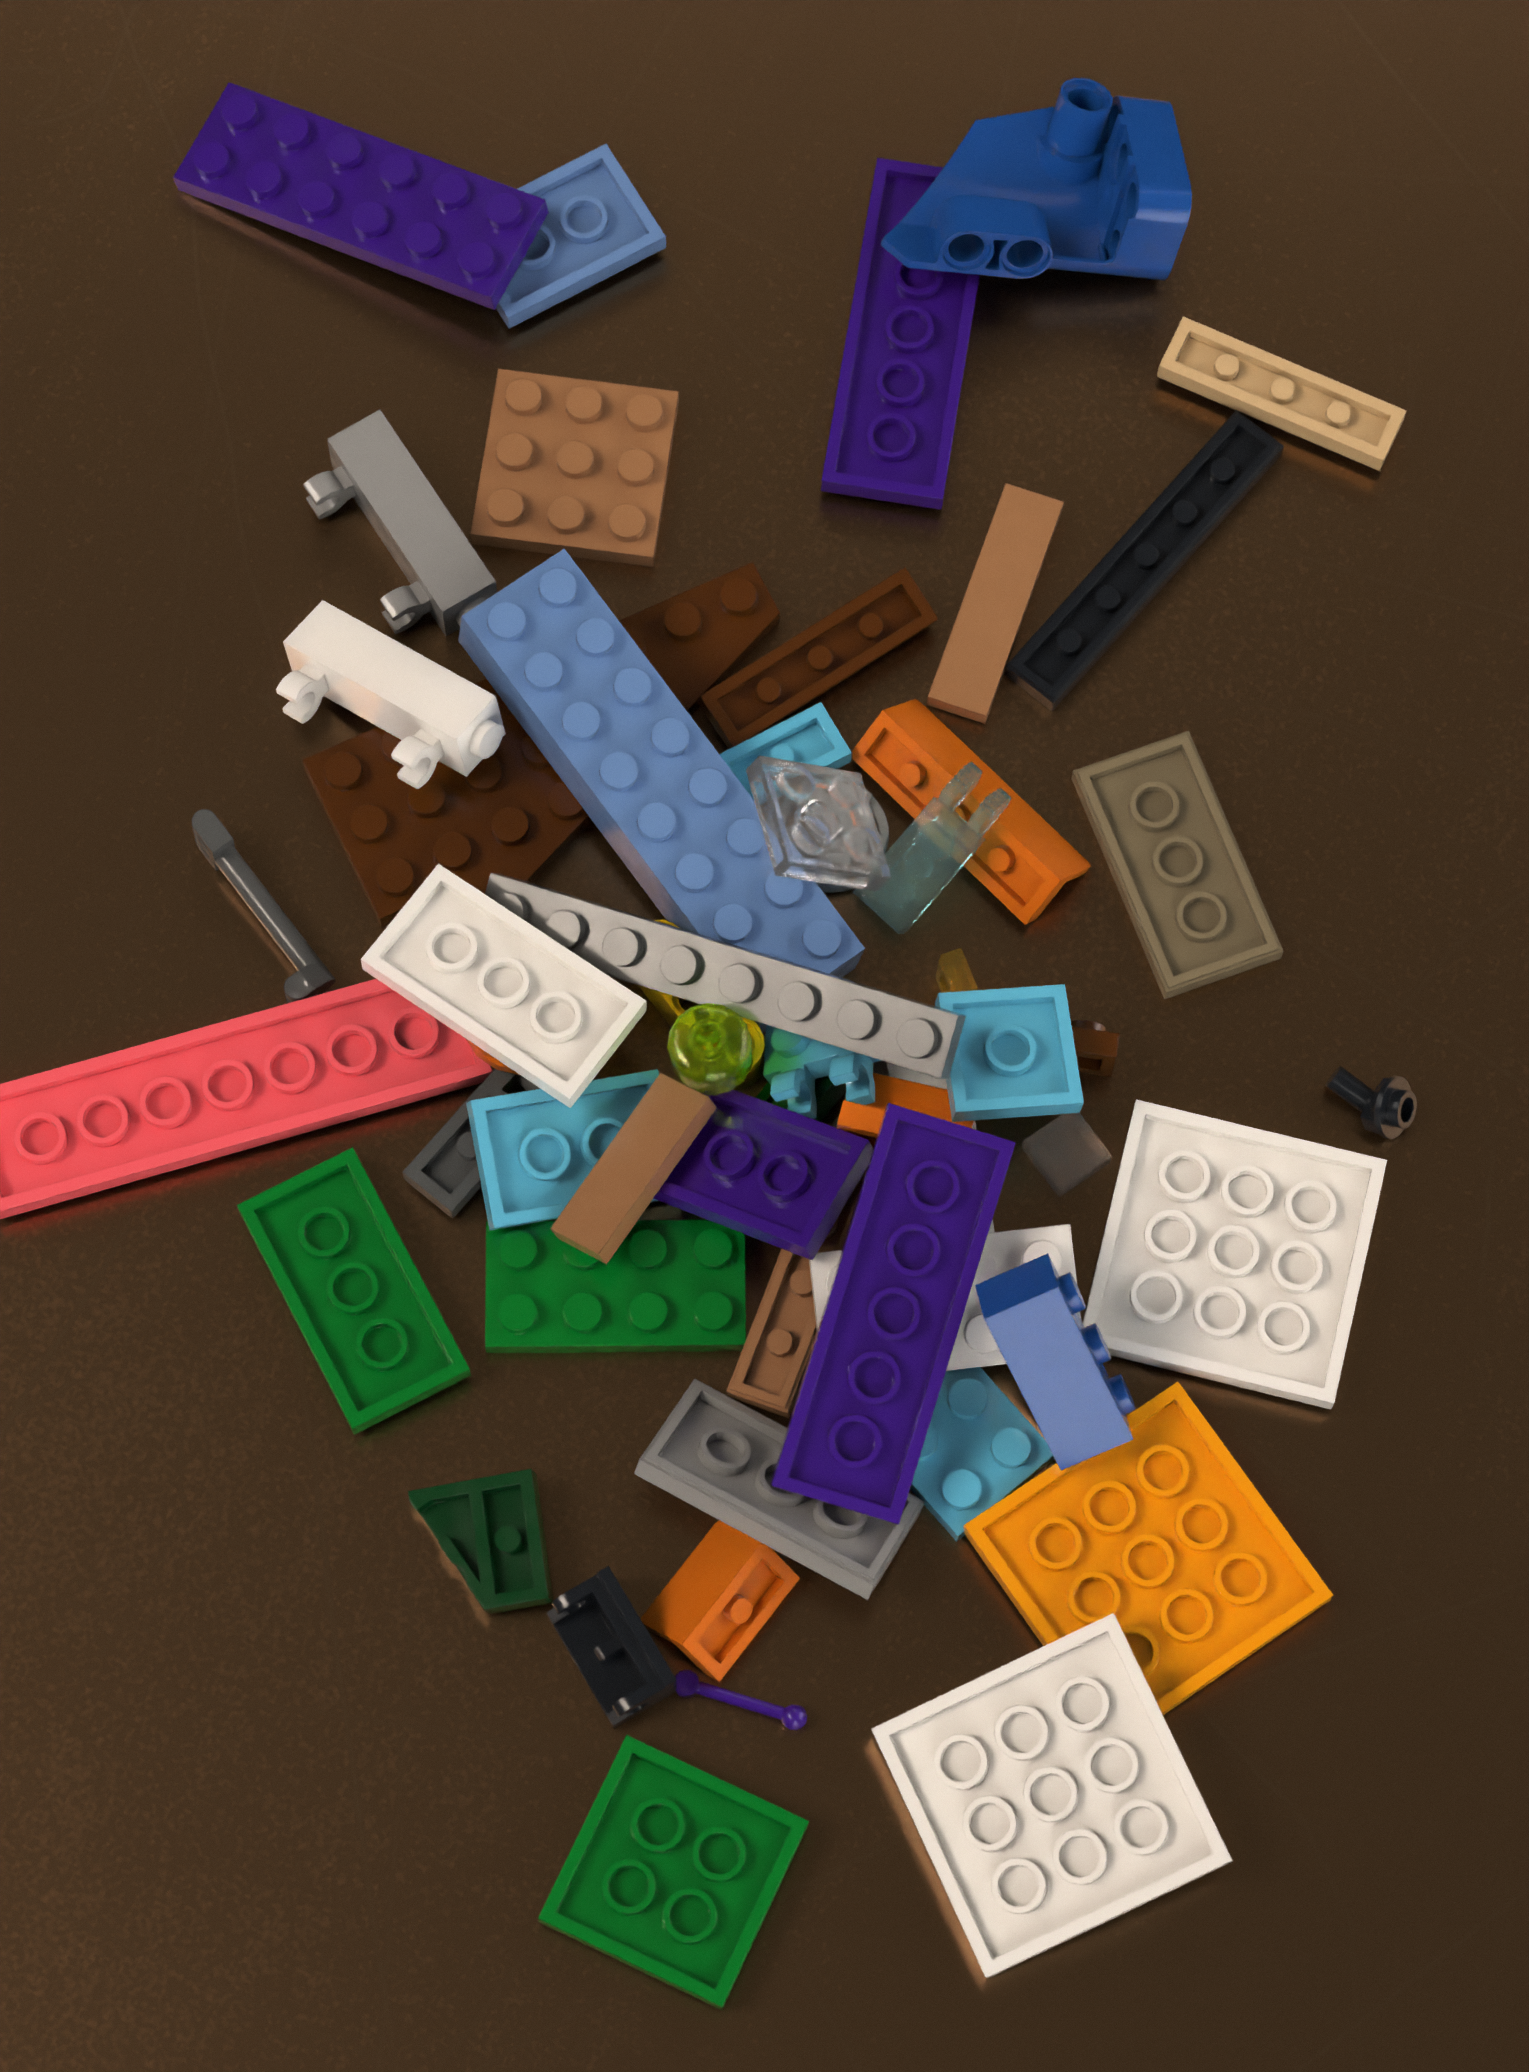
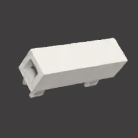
[276,600,506,789]

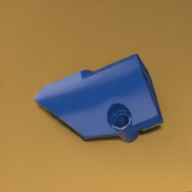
[881,78,1192,280]

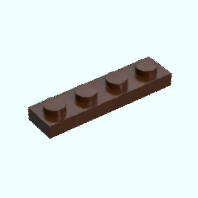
[697,567,939,749]

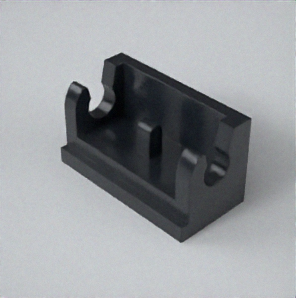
[546,1566,677,1729]

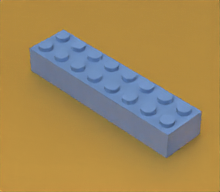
[458,548,865,1033]

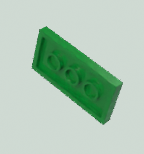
[237,1147,471,1435]
[485,1220,746,1353]

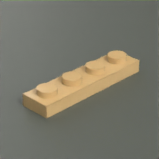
[1157,316,1407,471]

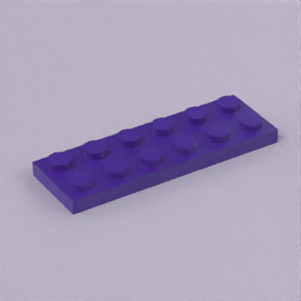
[173,82,549,310]
[821,158,980,510]
[771,1103,1016,1525]

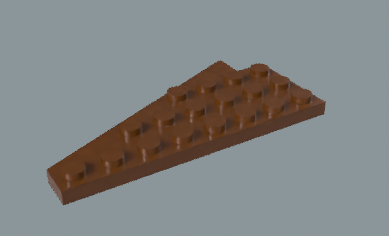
[302,562,780,928]

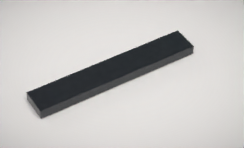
[1004,410,1284,711]

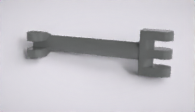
[192,809,336,1003]

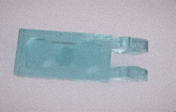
[853,762,1012,934]

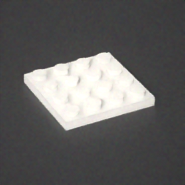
[1083,1099,1387,1409]
[871,1613,1233,1978]

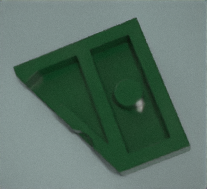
[408,1469,554,1614]

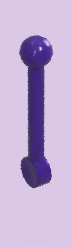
[675,1670,808,1730]

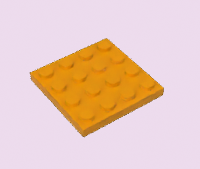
[963,1381,1333,1715]

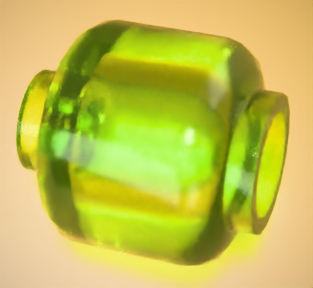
[667,1003,754,1095]

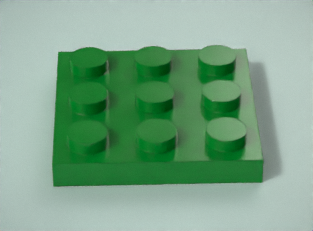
[538,1735,809,2010]

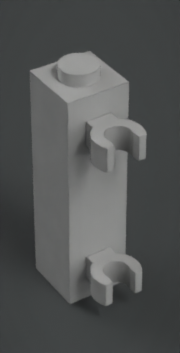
[304,410,497,636]

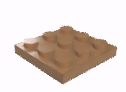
[470,369,679,567]

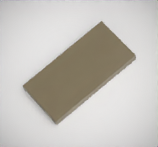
[1071,731,1284,1000]

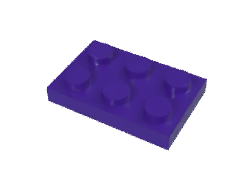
[653,1080,873,1261]

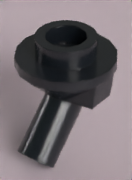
[1325,1066,1417,1139]

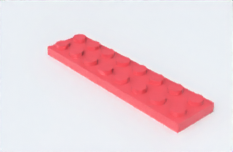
[0,979,492,1219]

